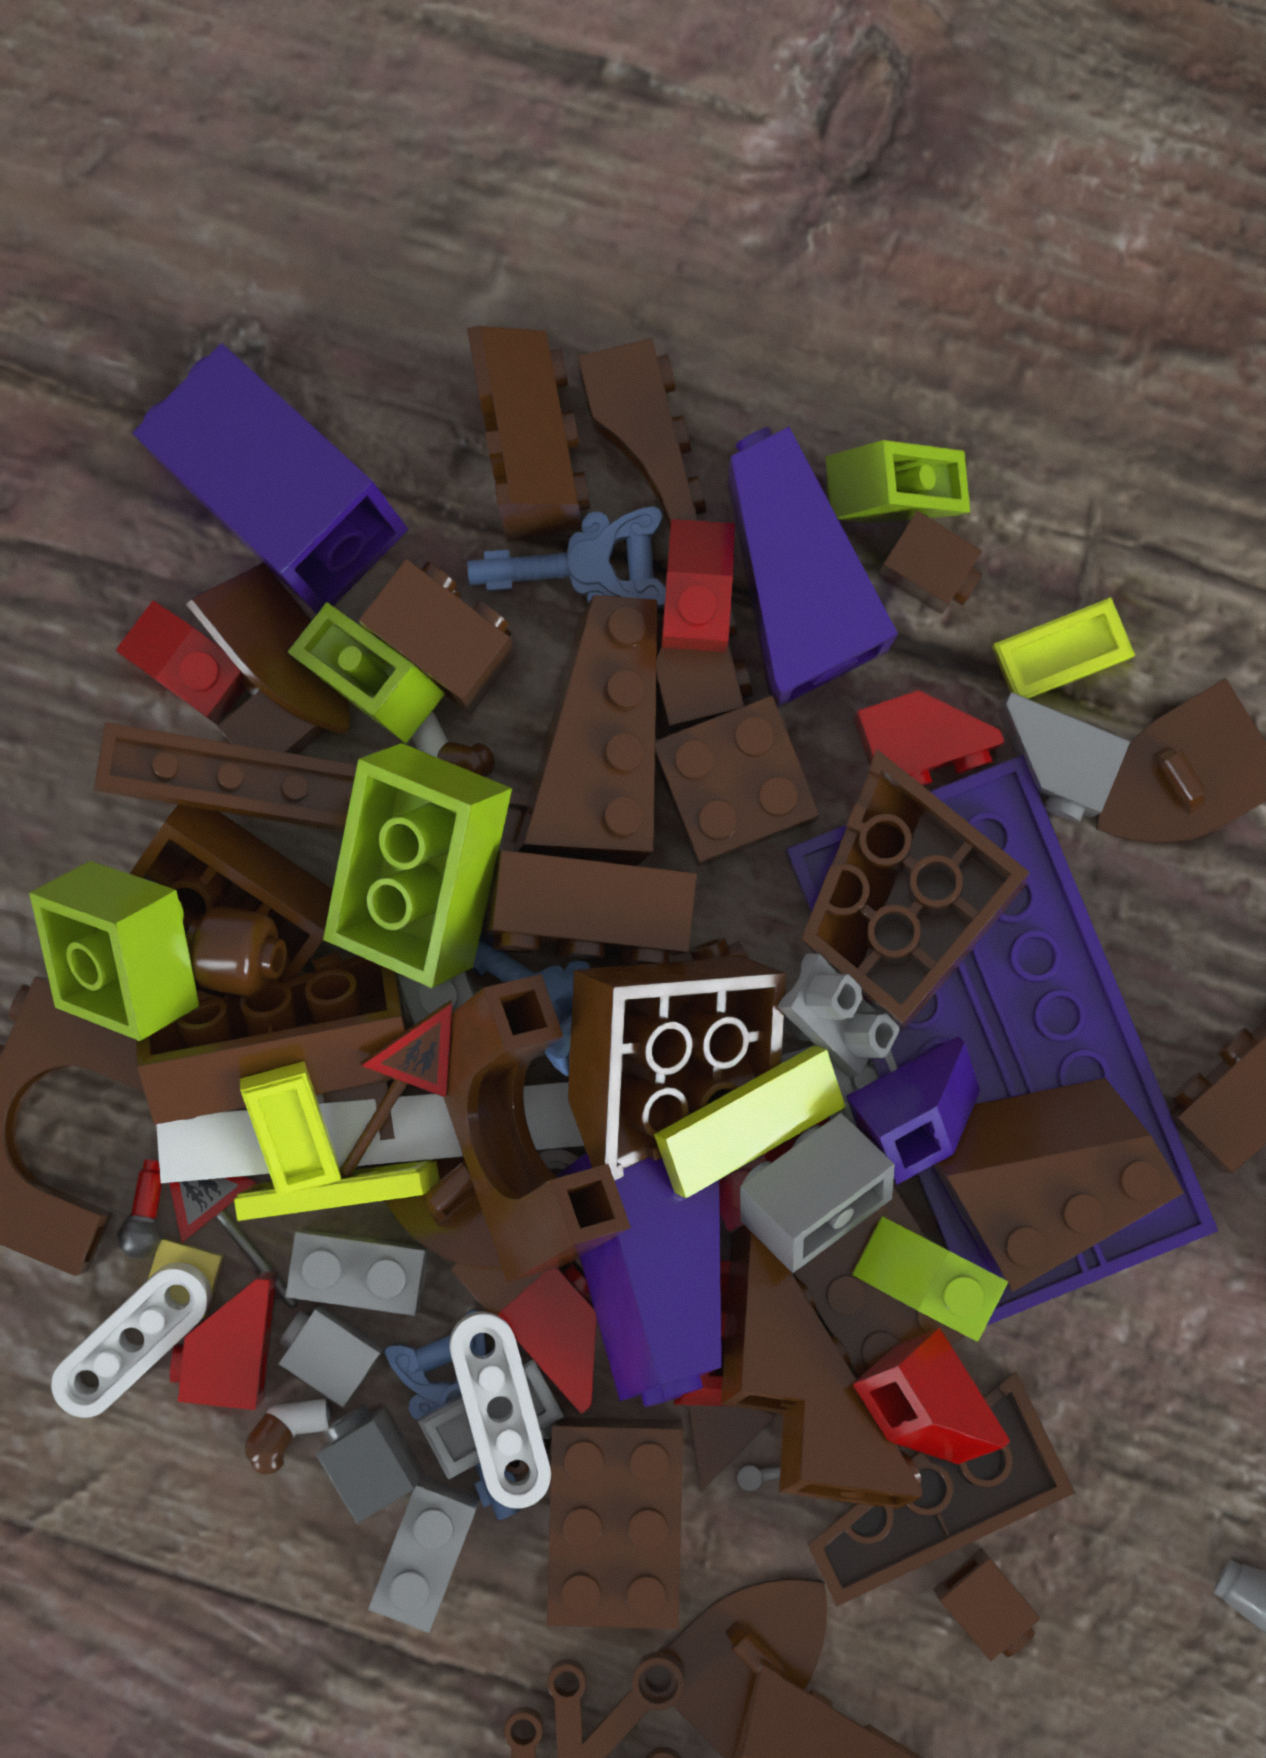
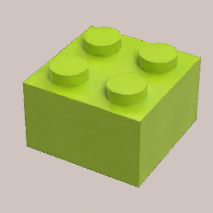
[29,861,199,1041]

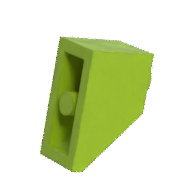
[825,440,971,523]
[288,602,445,744]
[852,1216,1008,1342]

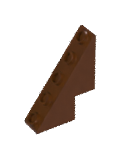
[721,1225,922,1509]

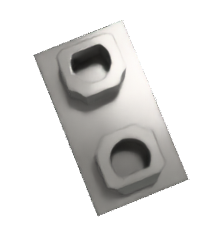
[778,954,899,1076]

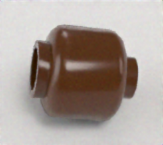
[186,906,287,997]

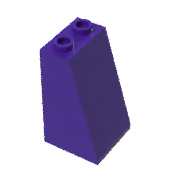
[132,343,409,615]
[727,427,898,708]
[557,1153,721,1407]

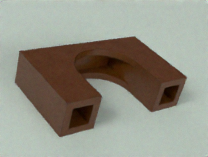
[443,974,631,1283]
[0,976,144,1276]

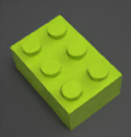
[323,743,512,988]

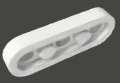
[51,1262,212,1418]
[449,1311,551,1509]

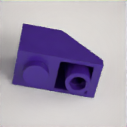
[846,1036,980,1185]

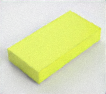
[992,597,1135,699]
[240,1061,341,1197]

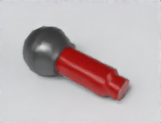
[117,1159,163,1259]

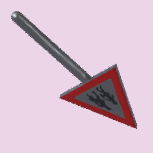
[169,1176,298,1309]

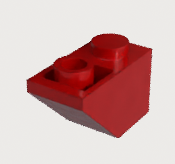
[853,690,1004,786]
[853,1327,1010,1464]

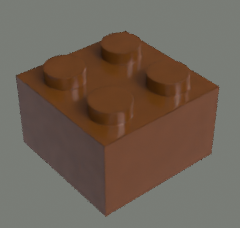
[358,559,516,715]
[655,695,820,867]

